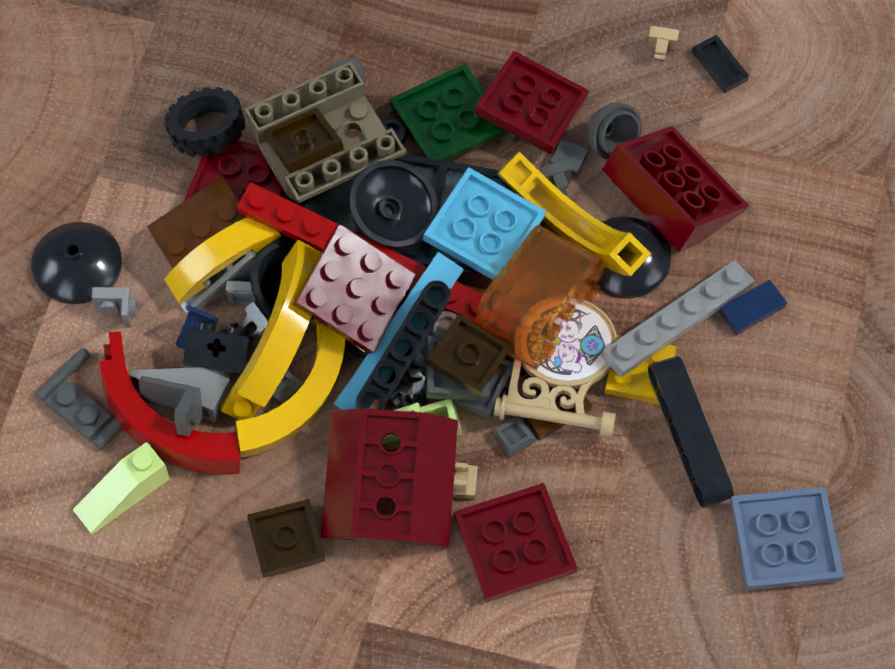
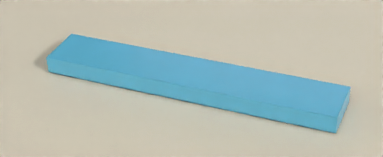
[334,252,464,410]

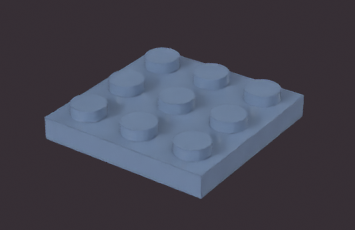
[730,487,844,591]

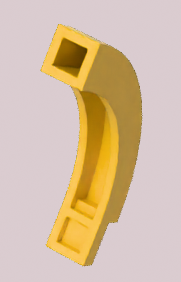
[497,152,651,276]
[221,240,321,420]
[234,319,345,458]

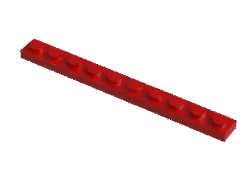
[236,182,525,344]

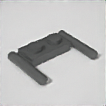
[35,348,147,450]

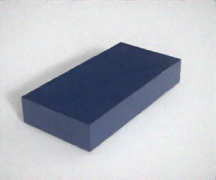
[719,280,787,336]

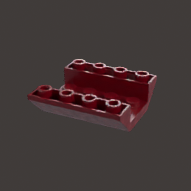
[321,408,458,548]

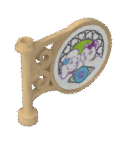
[494,297,617,438]

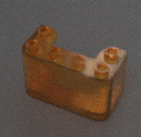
[475,225,605,370]

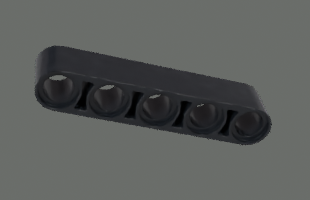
[355,280,451,410]
[648,356,734,508]

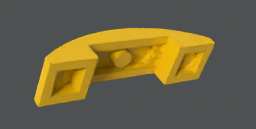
[164,217,281,304]

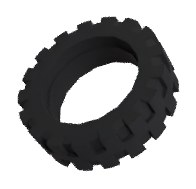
[165,87,246,157]

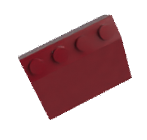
[602,126,749,252]

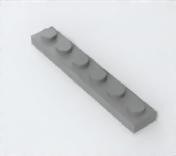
[601,260,755,378]

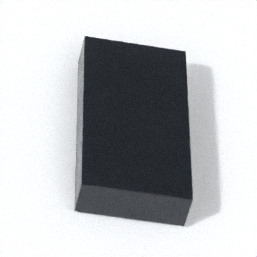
[692,35,749,93]

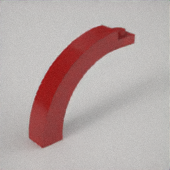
[99,331,240,475]

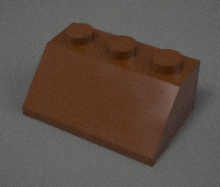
[147,177,246,268]

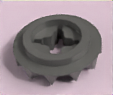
[387,363,429,407]

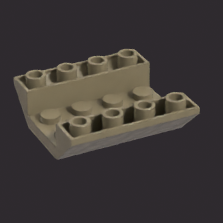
[245,62,406,203]

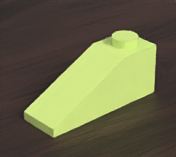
[73,442,170,535]

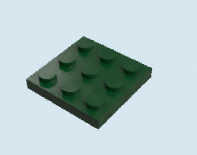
[389,63,508,161]

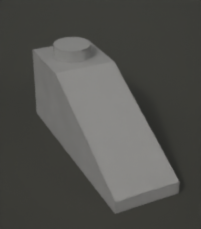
[181,249,262,314]
[129,367,232,423]

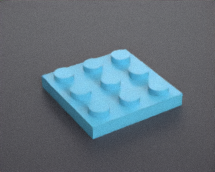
[422,167,547,285]

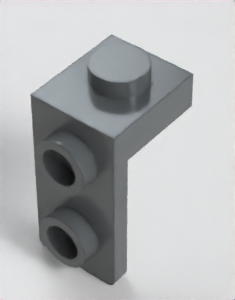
[138,376,203,437]

